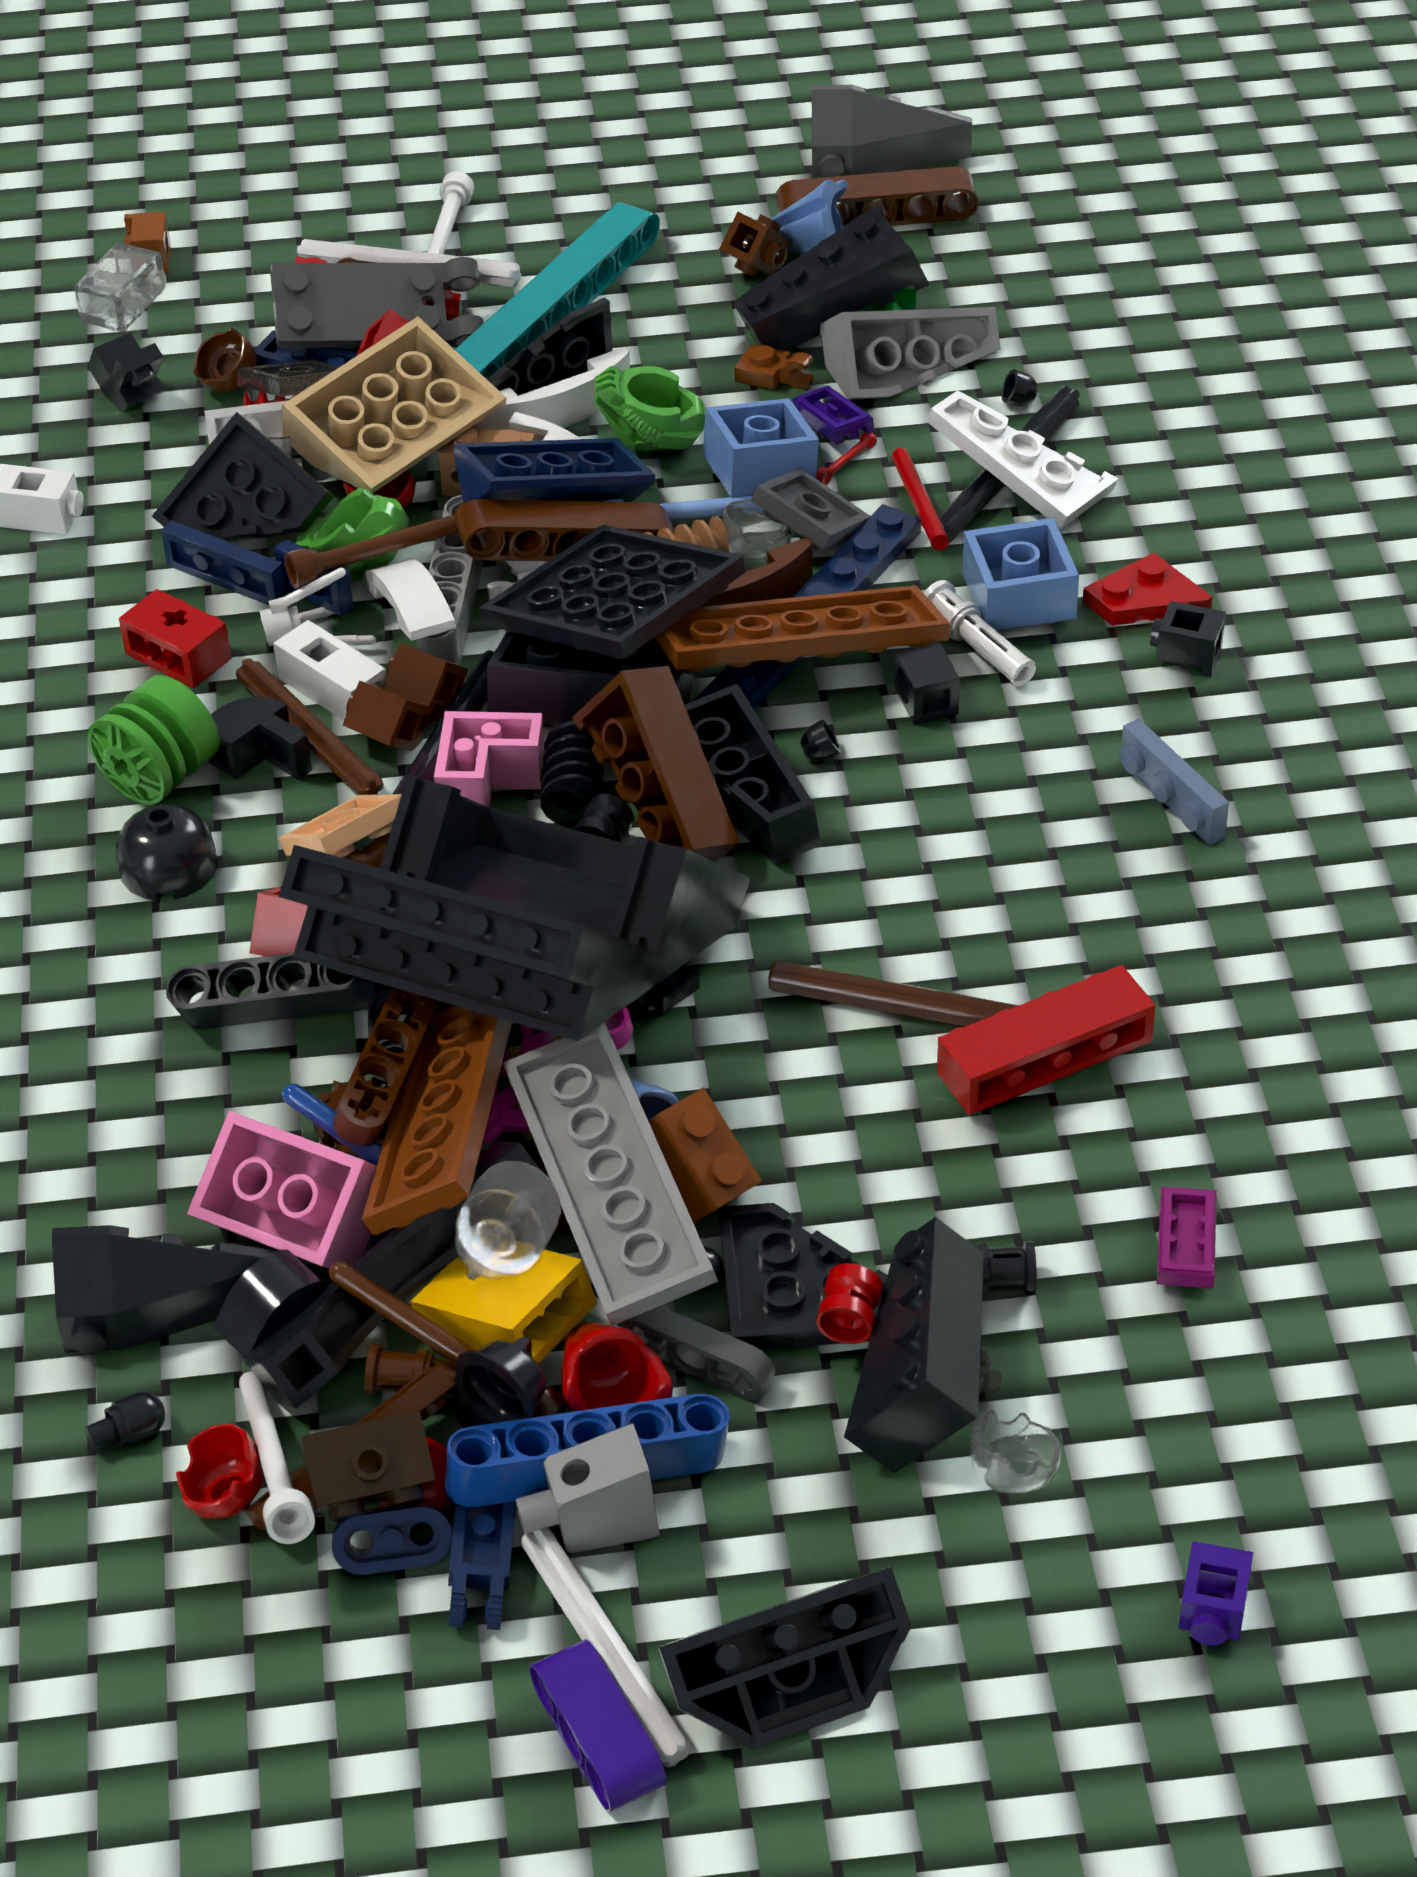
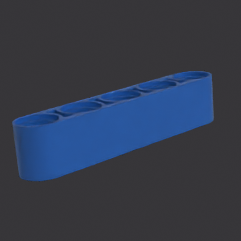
[444,1394,730,1507]

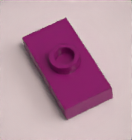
[1156,1186,1217,1288]

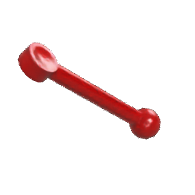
[816,432,877,485]

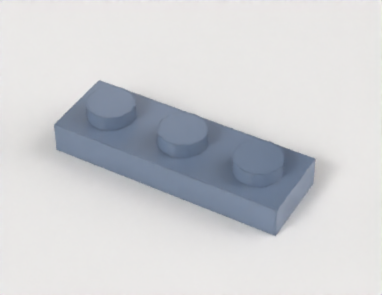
[1120,718,1229,846]

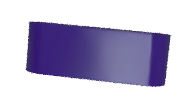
[529,1639,667,1812]

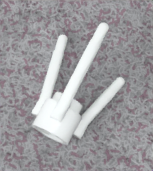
[259,568,376,647]

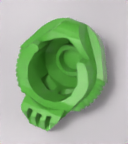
[594,366,705,451]
[296,488,409,582]

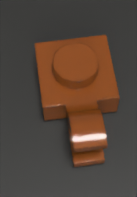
[734,344,814,390]

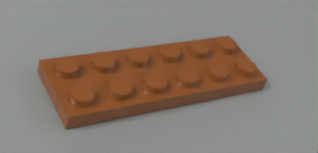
[654,585,950,672]
[362,1004,512,1236]

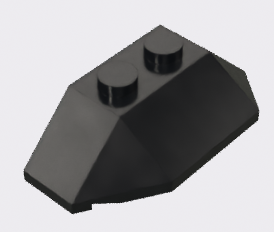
[658,1567,912,1749]

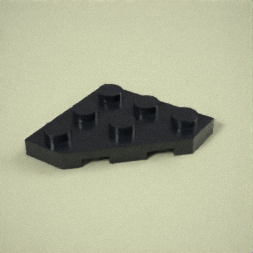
[152,412,334,542]
[719,1203,887,1350]

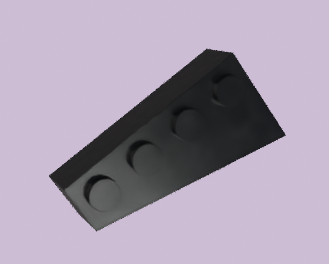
[732,207,930,351]
[684,684,822,864]
[844,1217,984,1473]

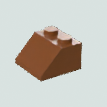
[648,1087,762,1224]

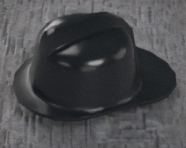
[452,1336,547,1428]

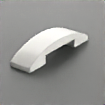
[473,347,630,430]
[362,558,456,641]

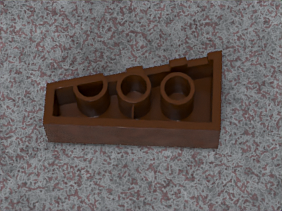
[572,666,740,862]

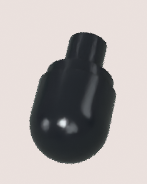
[84,1392,165,1448]

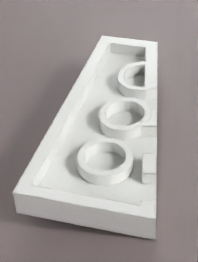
[926,390,1118,529]

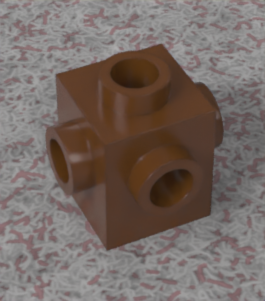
[719,212,792,278]

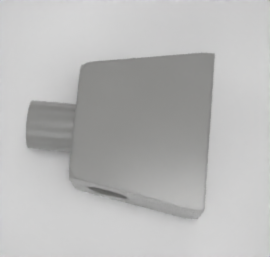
[515,1424,660,1553]

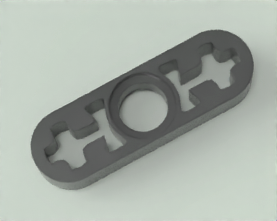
[617,1306,775,1400]

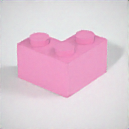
[434,711,544,807]

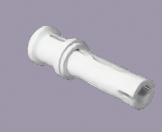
[924,580,1036,687]

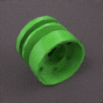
[87,675,220,805]

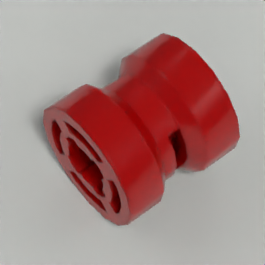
[815,1263,883,1344]

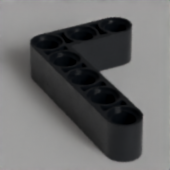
[166,953,412,1086]

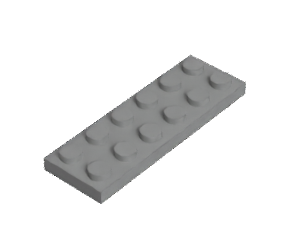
[503,1022,718,1326]

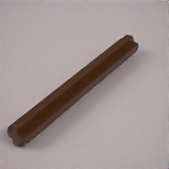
[236,658,384,795]
[768,961,1019,1027]

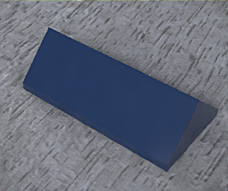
[453,438,656,503]

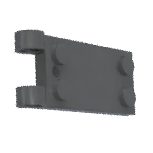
[270,257,484,349]

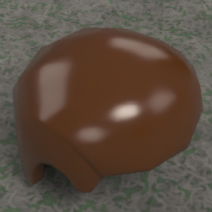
[193,328,257,393]

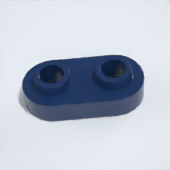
[332,1502,452,1575]

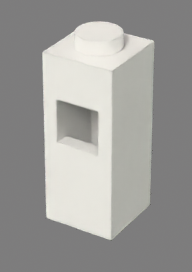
[0,464,84,535]
[273,620,386,720]

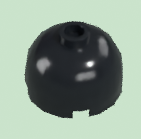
[116,804,217,900]

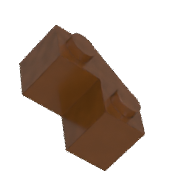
[342,643,468,751]

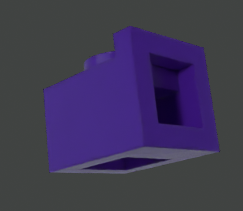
[1178,1541,1253,1646]

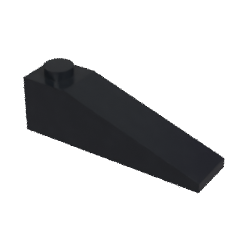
[472,297,613,428]
[52,1225,276,1353]

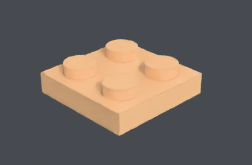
[278,794,402,858]

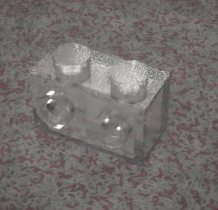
[74,242,166,332]

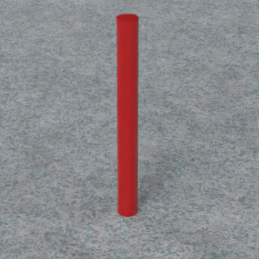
[891,448,949,550]

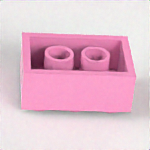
[187,1111,377,1270]

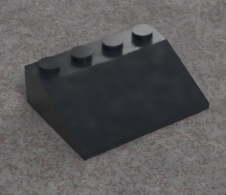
[487,632,696,727]

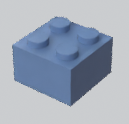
[703,398,819,497]
[963,518,1079,631]

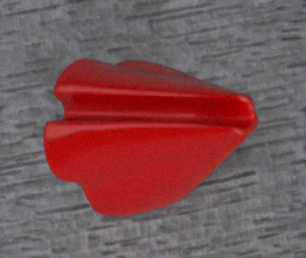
[561,1322,673,1412]

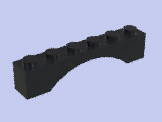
[243,1141,553,1409]

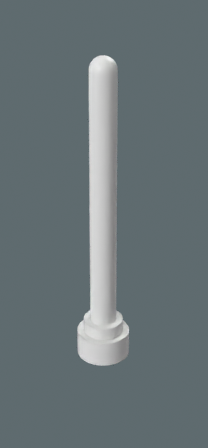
[427,171,474,254]
[239,1371,315,1544]

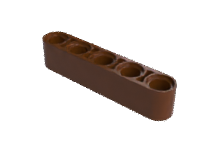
[775,166,979,227]
[454,499,674,561]

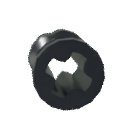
[976,1241,1037,1293]

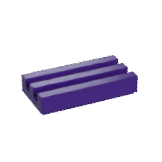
[792,385,874,445]

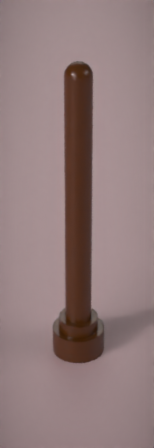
[284,514,458,589]
[329,1261,568,1417]

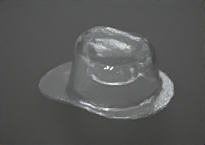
[455,1161,561,1280]

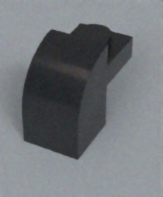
[87,332,165,410]
[208,697,312,780]
[212,1249,332,1357]

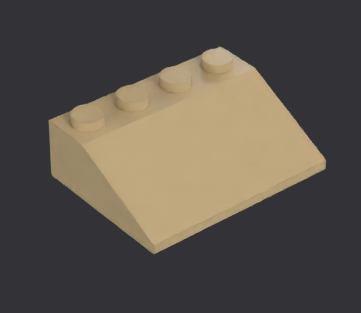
[282,316,507,493]

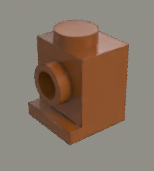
[124,212,171,276]

